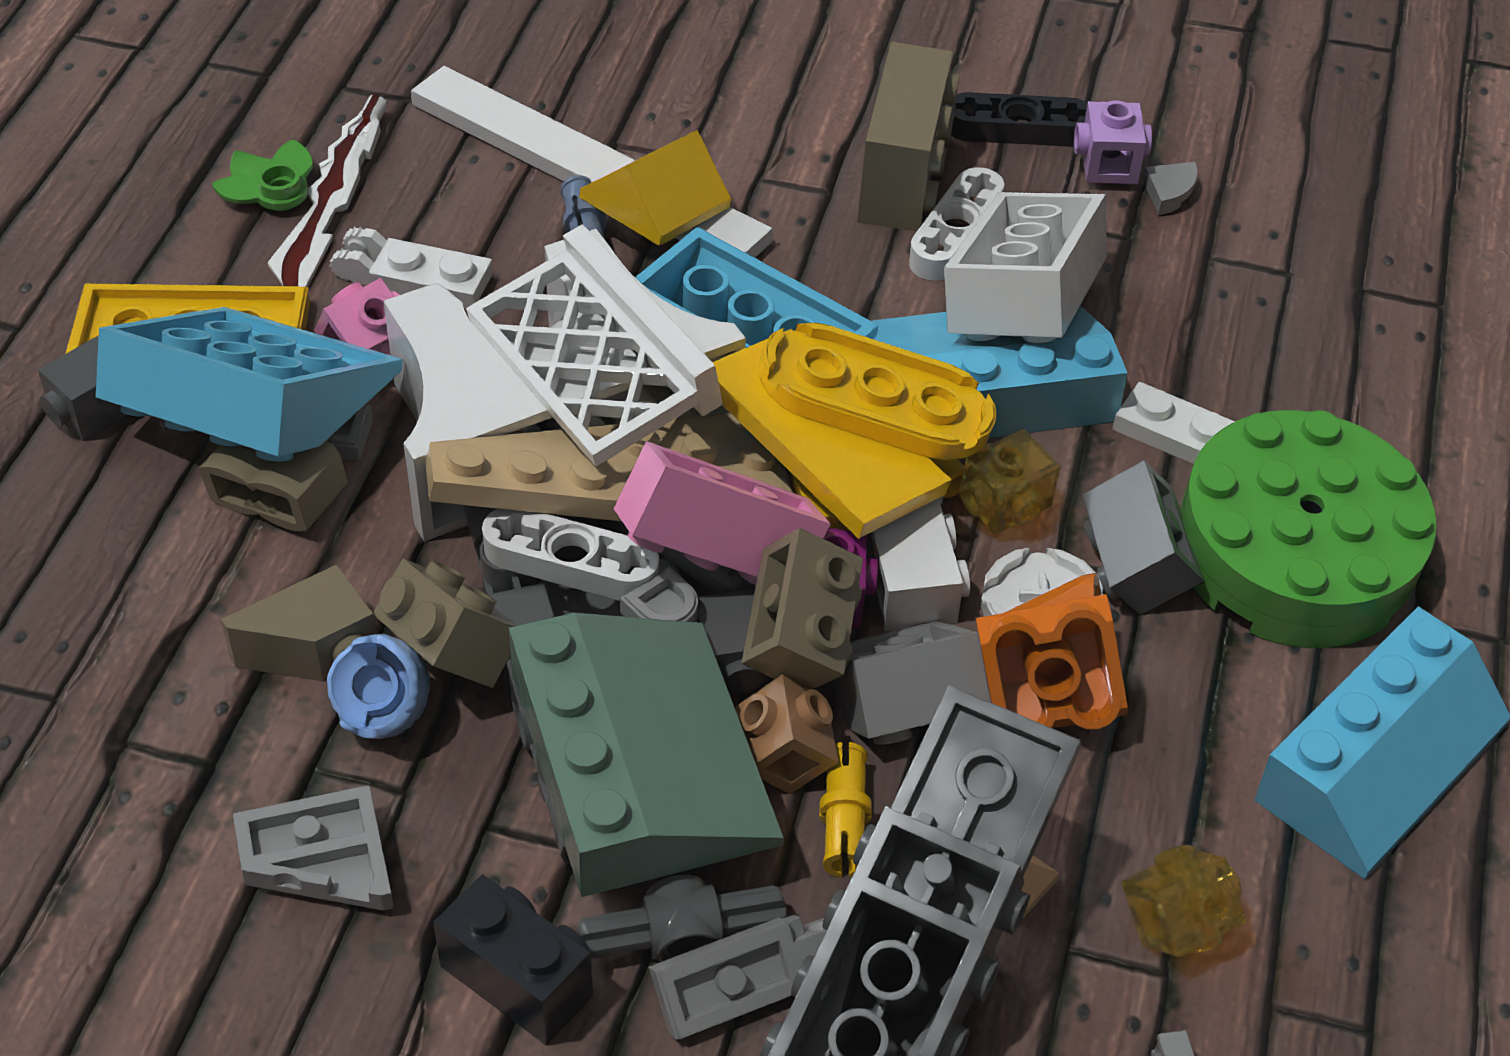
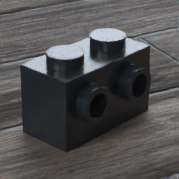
[434,874,593,1046]

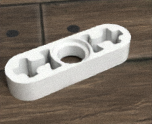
[909,167,1004,281]
[482,509,659,601]

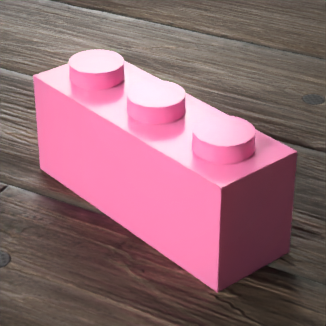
[614,441,831,585]

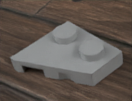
[233,785,394,910]

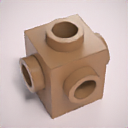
[735,674,839,794]

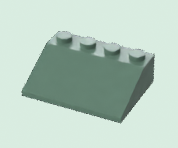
[509,613,784,898]

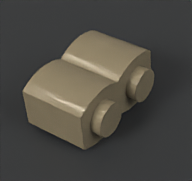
[199,441,348,531]

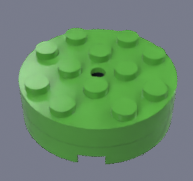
[1180,410,1436,648]

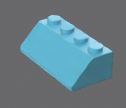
[635,227,878,348]
[1254,606,1510,879]

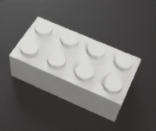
[944,192,1107,343]

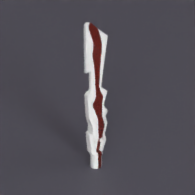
[267,95,387,287]

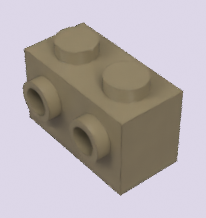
[741,528,863,689]
[373,558,517,688]

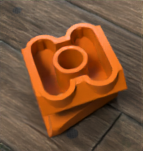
[976,573,1128,729]

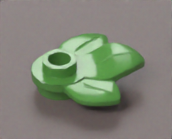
[212,140,313,211]

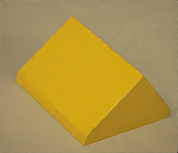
[579,130,731,246]

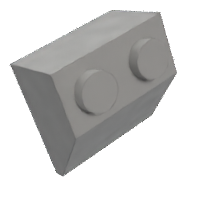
[831,621,991,745]

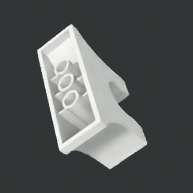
[383,229,746,542]

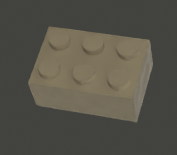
[857,42,960,232]

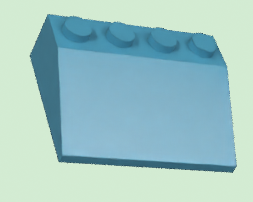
[872,306,1128,438]
[95,307,403,461]

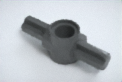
[578,874,786,962]

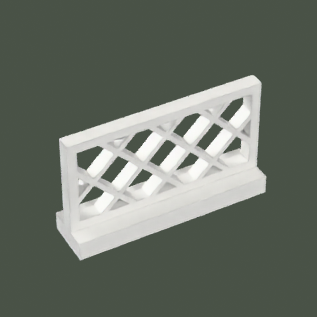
[466,224,723,467]

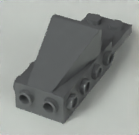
[760,685,1081,1056]

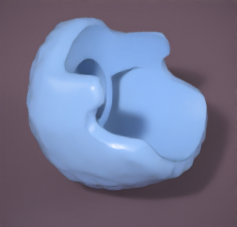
[327,634,430,739]

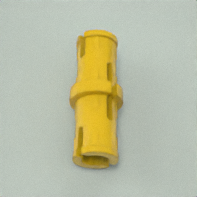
[819,742,872,878]

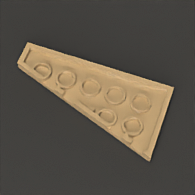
[425,413,792,521]

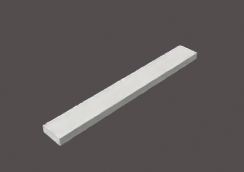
[411,66,773,258]

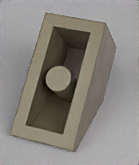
[221,564,377,681]

